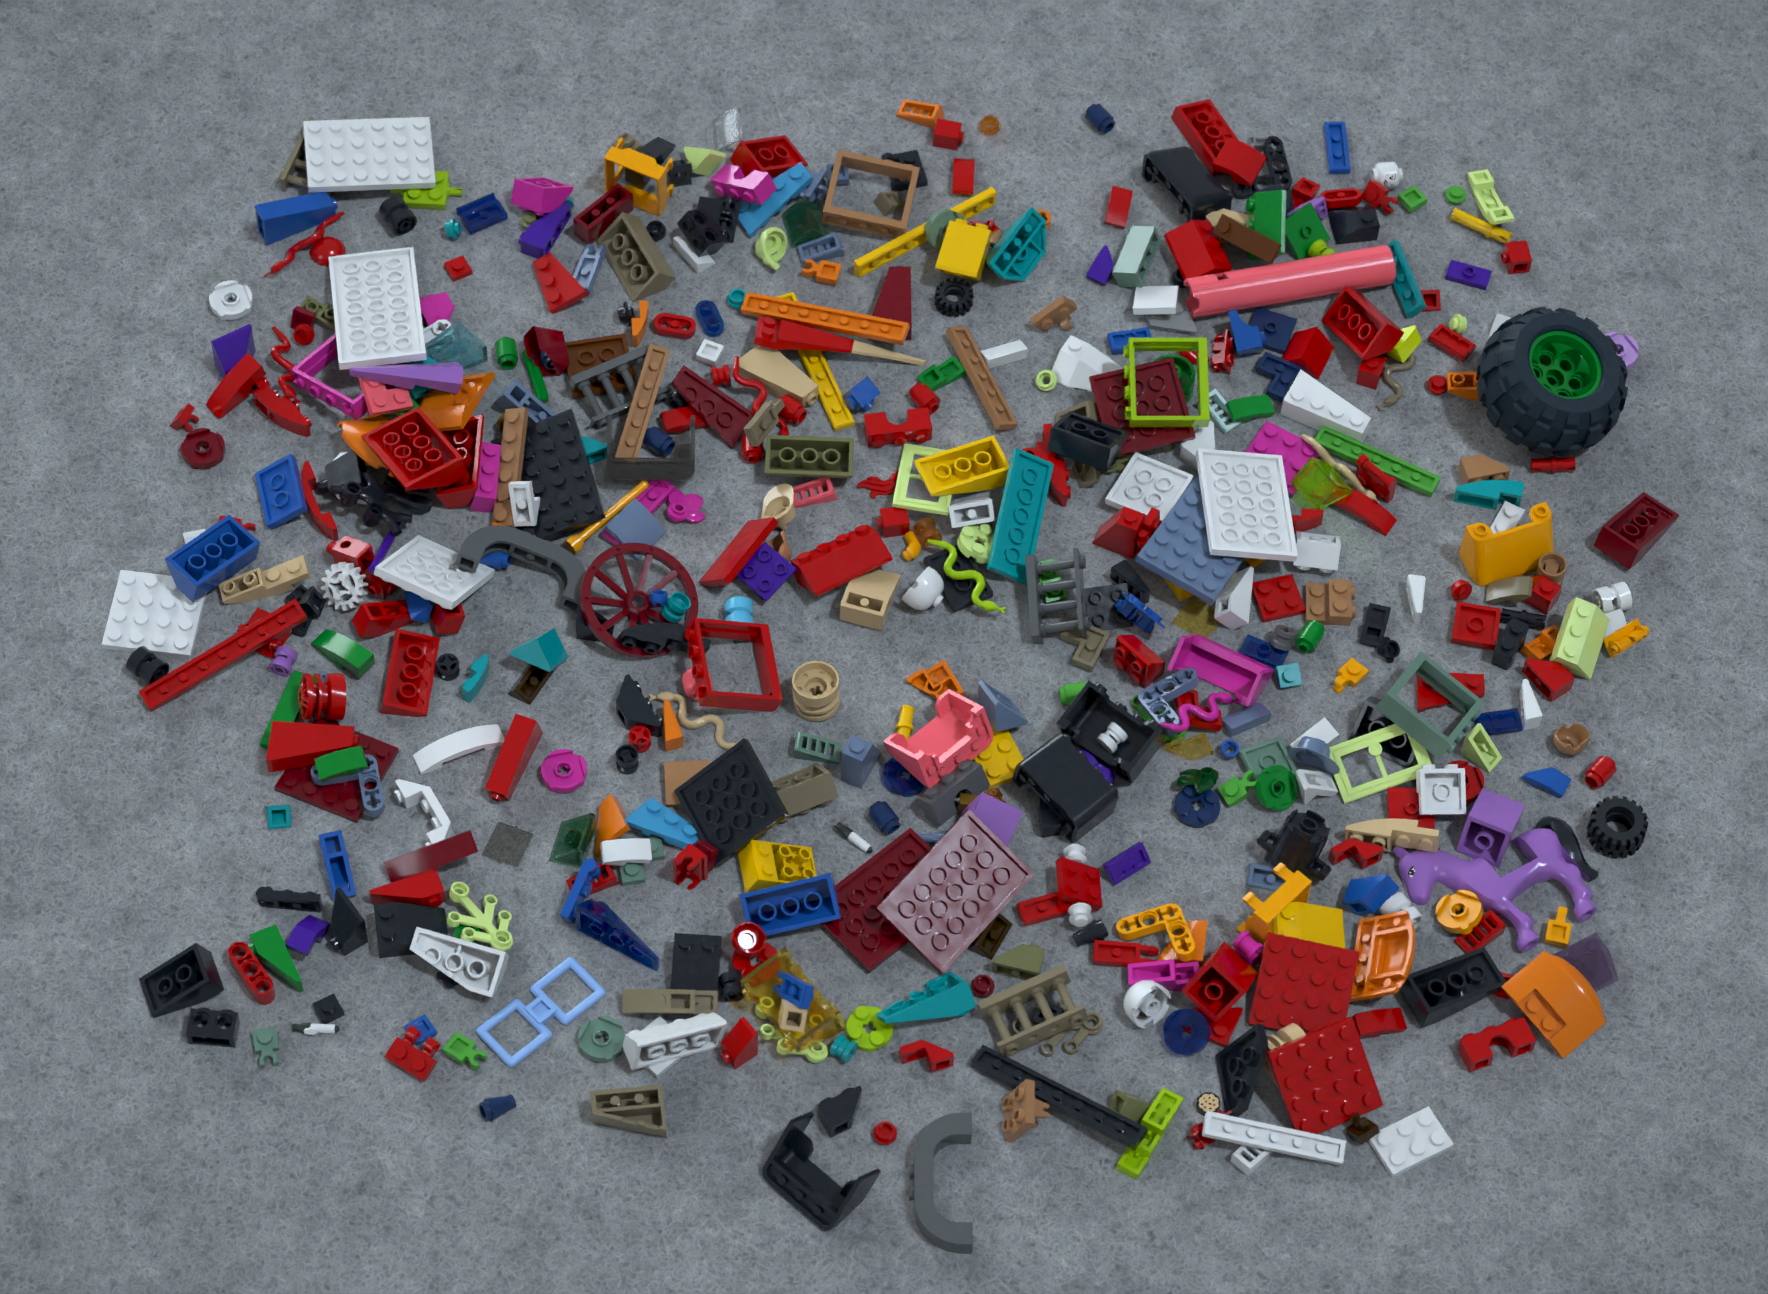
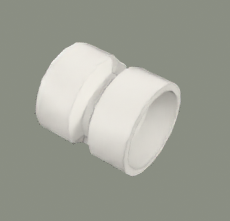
[1592,581,1632,614]
[1380,892,1424,929]

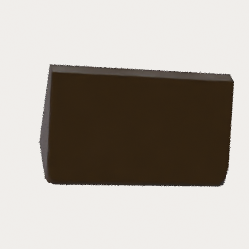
[507,663,554,705]
[967,913,1013,960]

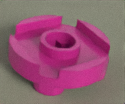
[541,749,587,793]

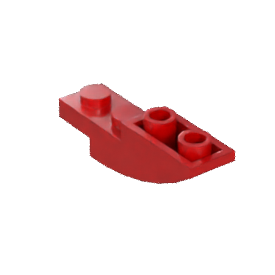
[252,376,312,437]
[1035,424,1071,507]

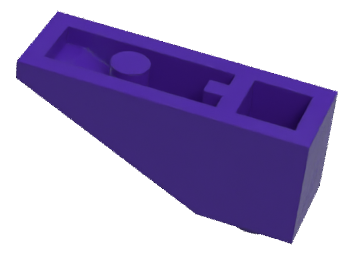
[519,202,572,259]

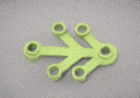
[446,882,513,951]
[755,998,828,1063]

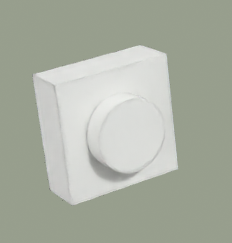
[696,339,724,367]

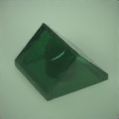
[782,197,831,248]
[549,813,596,868]

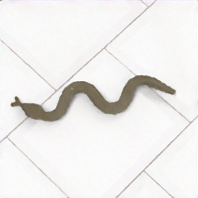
[1376,328,1419,411]

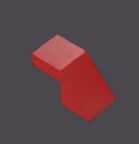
[1328,838,1384,870]
[899,1039,954,1073]

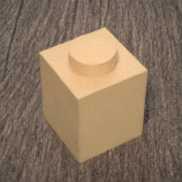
[777,999,808,1032]

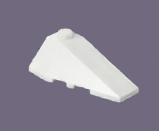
[1049,335,1123,392]
[410,927,510,998]

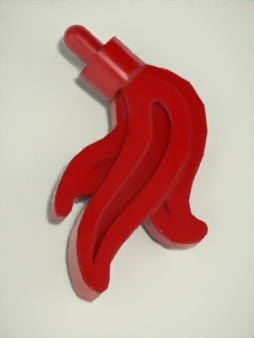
[857,470,898,499]

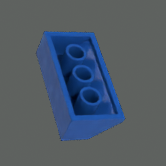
[165,515,260,602]
[739,872,841,936]

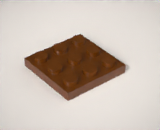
[565,334,636,399]

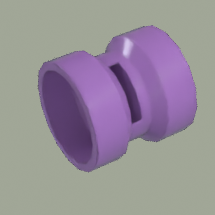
[269,646,298,677]

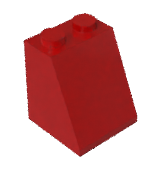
[1181,941,1258,1023]

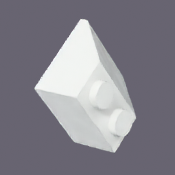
[1293,531,1341,573]

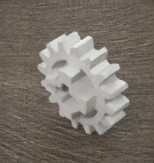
[321,562,368,611]

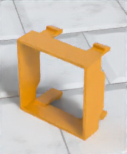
[604,137,673,217]
[1236,862,1312,952]

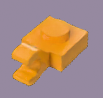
[1332,658,1369,694]
[1544,906,1572,948]

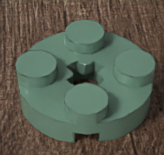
[924,209,965,251]
[578,1016,625,1063]

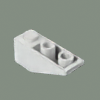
[1214,566,1254,630]

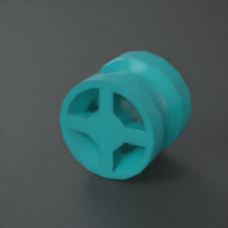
[830,1034,858,1063]

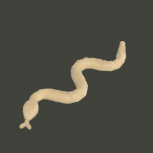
[1301,434,1380,504]
[649,692,737,750]

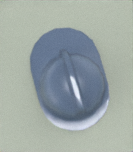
[1288,736,1340,775]

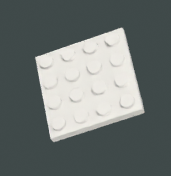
[374,535,495,610]
[101,570,207,659]

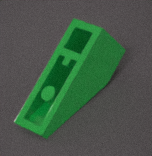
[248,924,303,993]

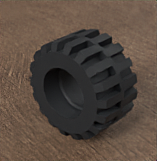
[1587,796,1648,859]

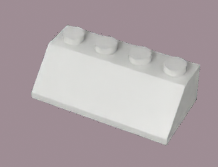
[622,1012,727,1070]

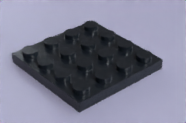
[674,738,789,867]

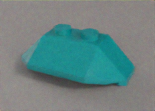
[987,207,1046,282]

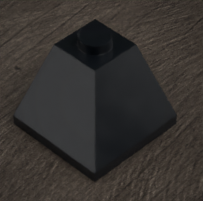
[1327,206,1380,245]
[329,887,368,956]

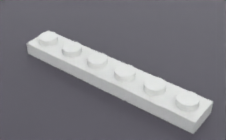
[1202,1111,1346,1166]

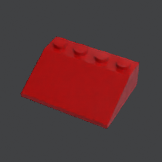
[361,407,466,491]

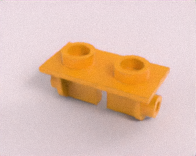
[1603,618,1650,658]

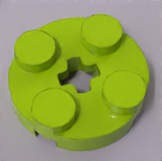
[846,1006,893,1052]

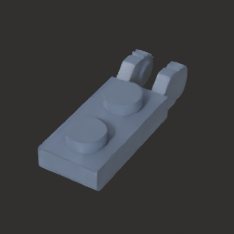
[573,244,607,294]

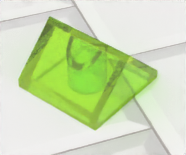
[1292,457,1353,510]

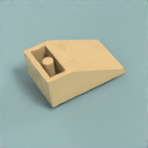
[840,569,901,631]

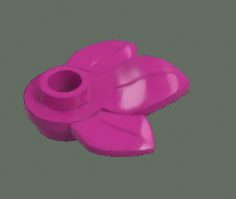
[667,490,705,523]

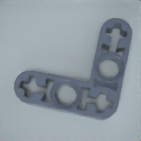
[1138,668,1199,736]
[311,755,385,817]

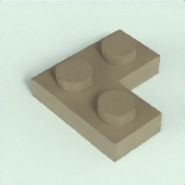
[1060,617,1110,672]

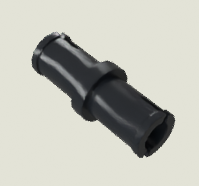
[1500,608,1547,629]

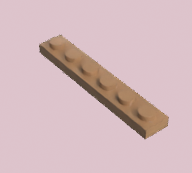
[946,327,1018,430]
[614,344,670,467]
[492,407,529,528]

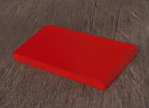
[699,517,778,587]

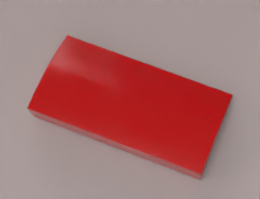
[1171,99,1238,176]
[380,628,440,717]

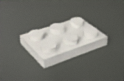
[1368,1106,1454,1178]

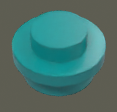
[445,218,462,240]
[727,288,746,309]

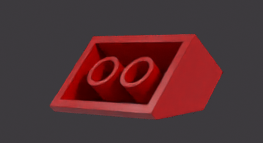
[1164,220,1232,280]

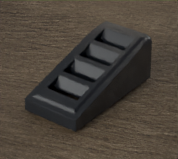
[1110,560,1150,604]

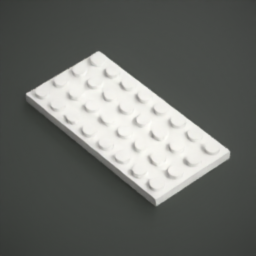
[328,247,427,370]

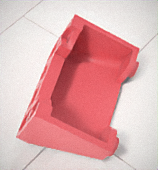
[883,689,993,788]

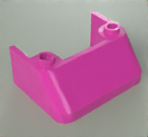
[1167,633,1274,707]

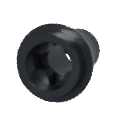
[1072,919,1109,947]

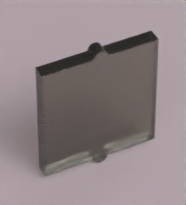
[482,822,533,868]

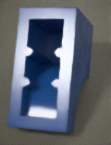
[1228,310,1267,357]

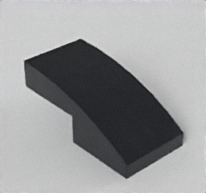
[292,586,326,637]
[1360,602,1391,648]

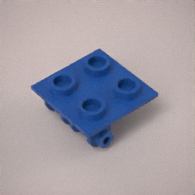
[1115,593,1165,633]

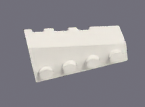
[1281,370,1371,442]

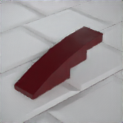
[383,830,479,883]

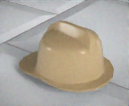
[761,483,796,530]

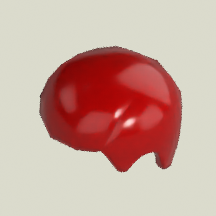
[731,922,766,957]

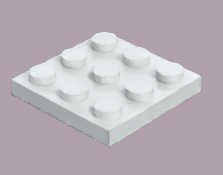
[1105,452,1194,521]

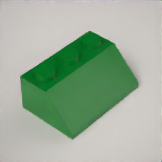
[1245,190,1286,261]

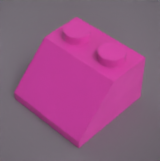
[511,177,574,216]

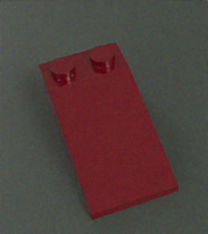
[1594,492,1680,570]

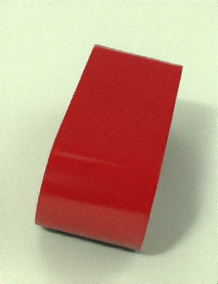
[228,942,275,1005]

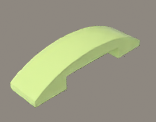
[1468,169,1514,225]

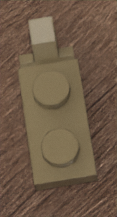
[743,398,785,447]

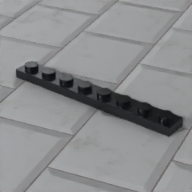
[971,1045,1147,1150]

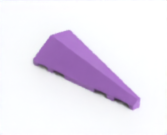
[349,362,463,394]

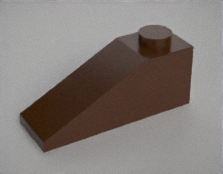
[1213,214,1282,264]

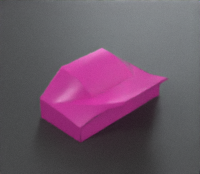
[419,291,455,330]

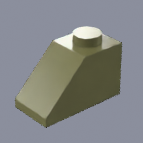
[992,944,1045,981]

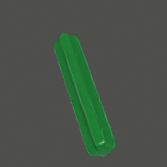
[523,349,549,403]

